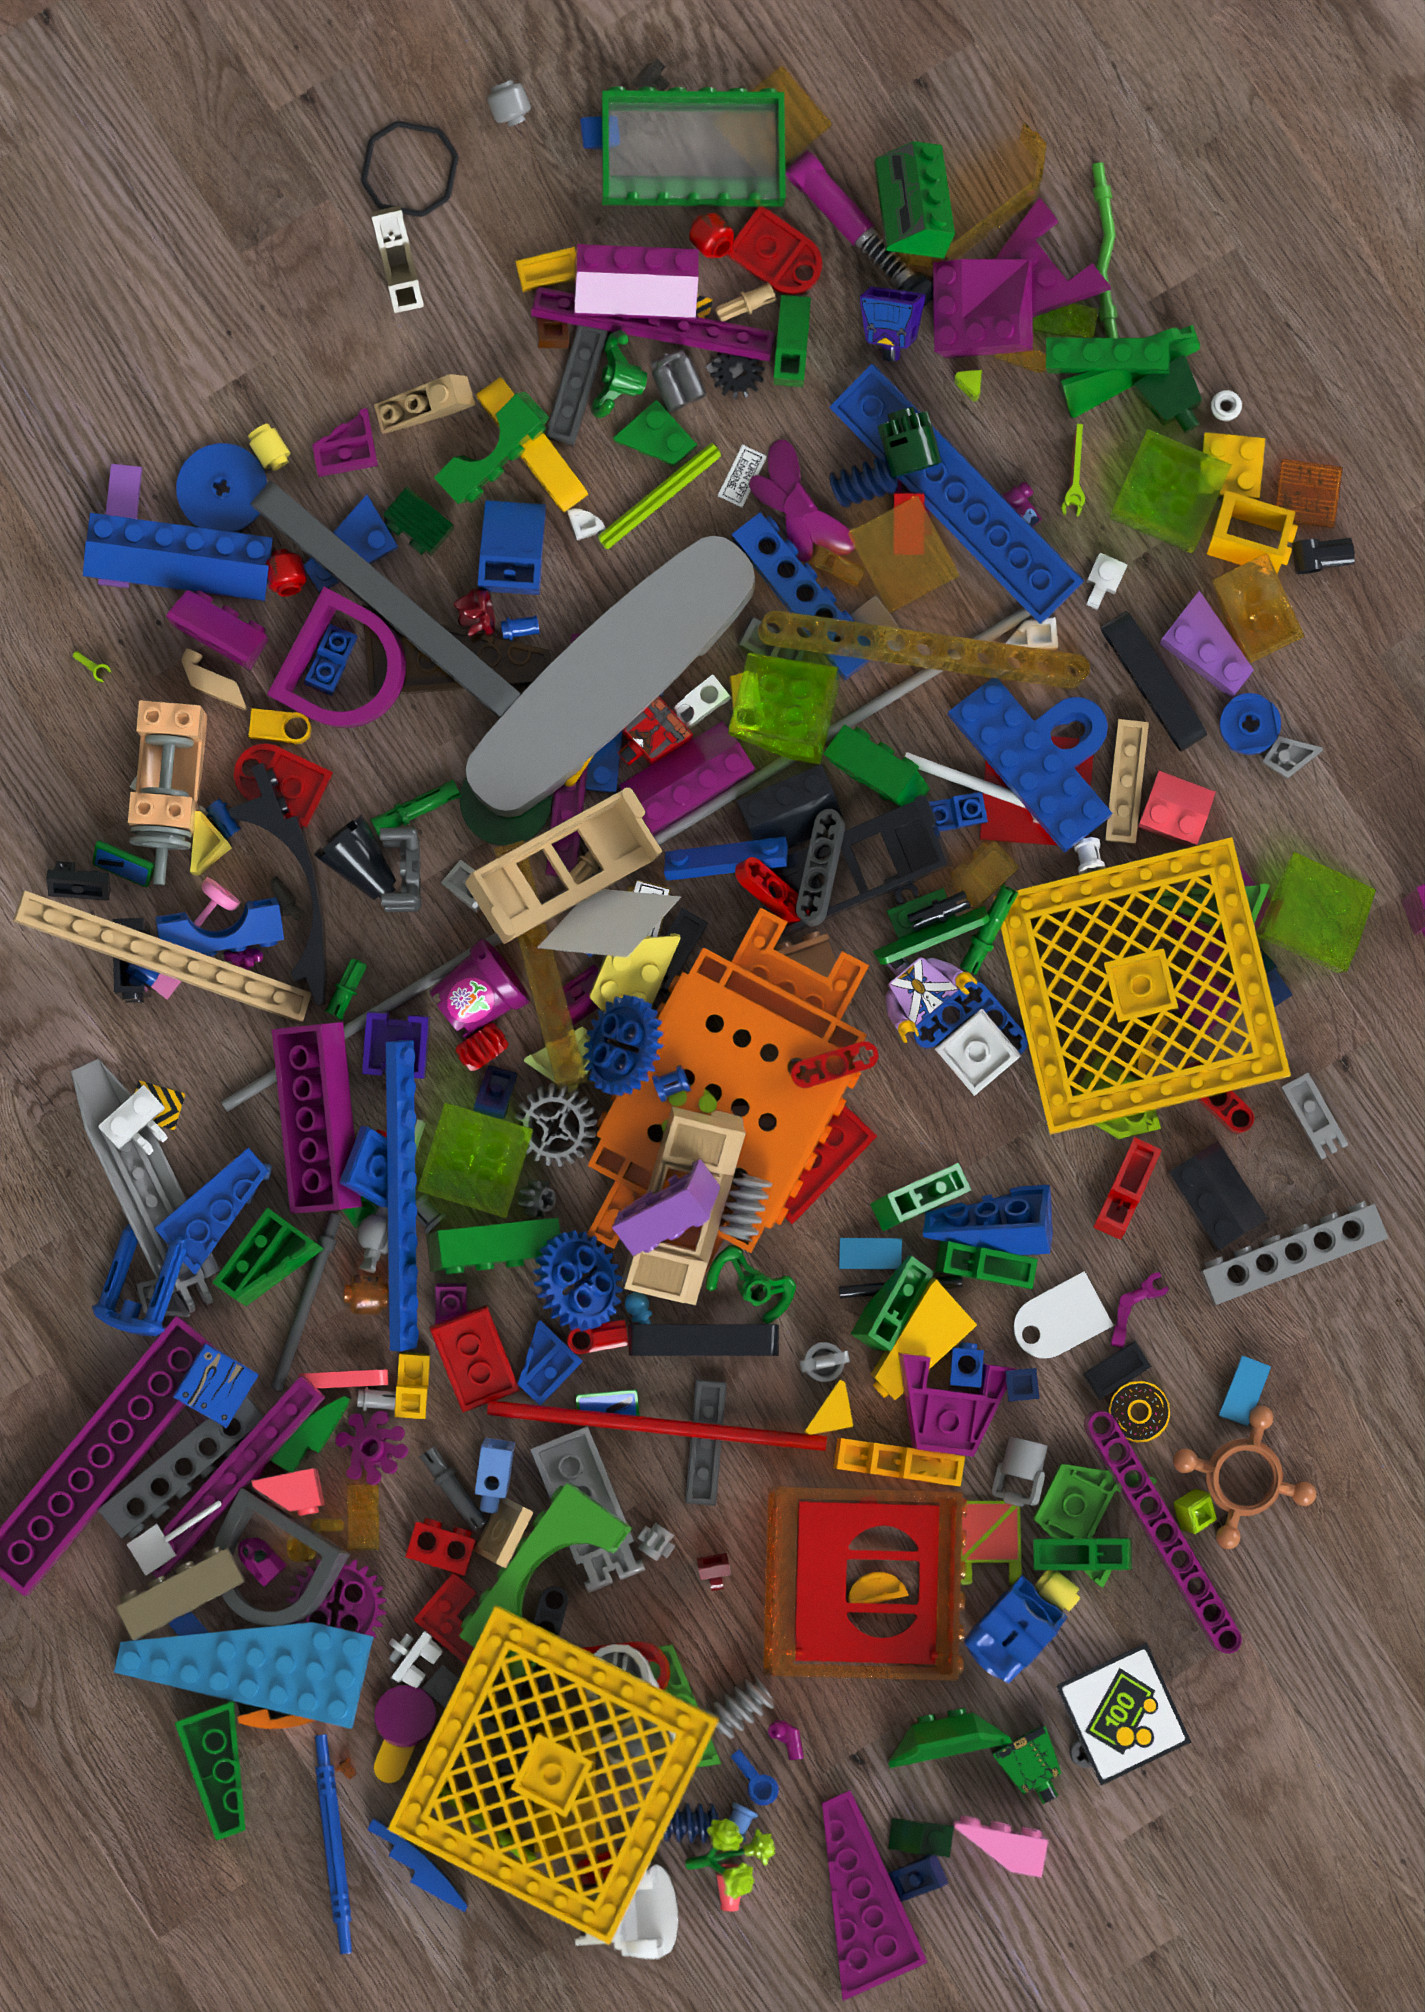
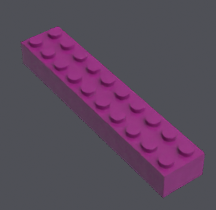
[0,1316,223,1596]

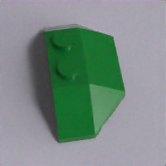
[887,1707,1011,1769]

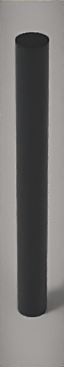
[839,1276,963,1299]

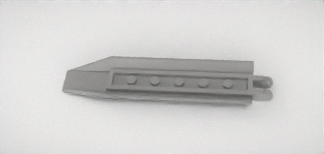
[71,1059,220,1313]

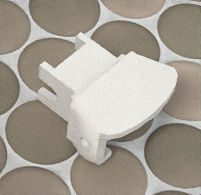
[575,1865,678,1959]

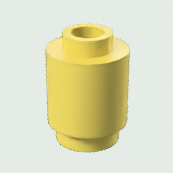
[248,423,291,471]
[1034,1570,1081,1612]

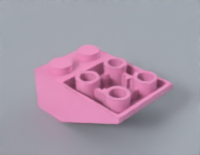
[952,1815,1048,1878]

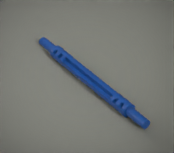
[315,1734,352,1954]

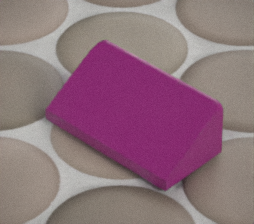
[545,964,599,1030]

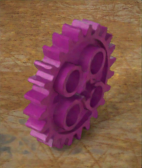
[286,1559,387,1638]

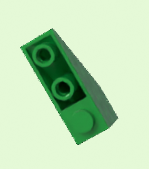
[773,295,811,388]

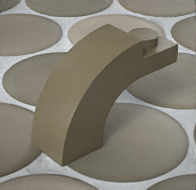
[371,205,424,314]

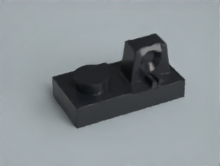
[46,861,111,901]

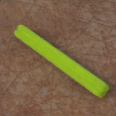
[598,443,721,549]

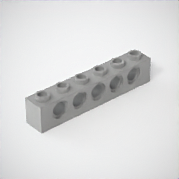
[1200,1201,1388,1306]

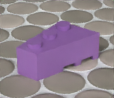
[1159,590,1254,699]
[612,1159,721,1256]

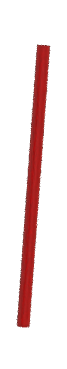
[487,1400,827,1451]

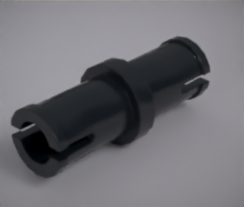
[907,890,972,933]

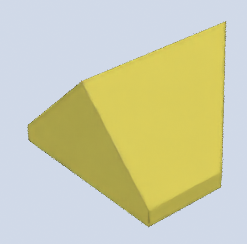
[190,811,232,876]

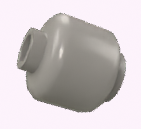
[487,79,531,127]

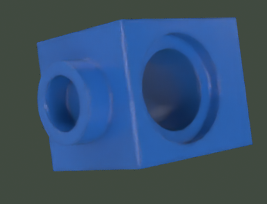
[949,1342,984,1388]

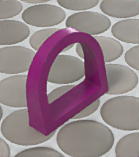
[267,587,406,728]

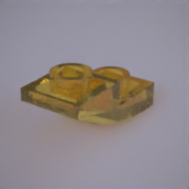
[347,1484,380,1550]

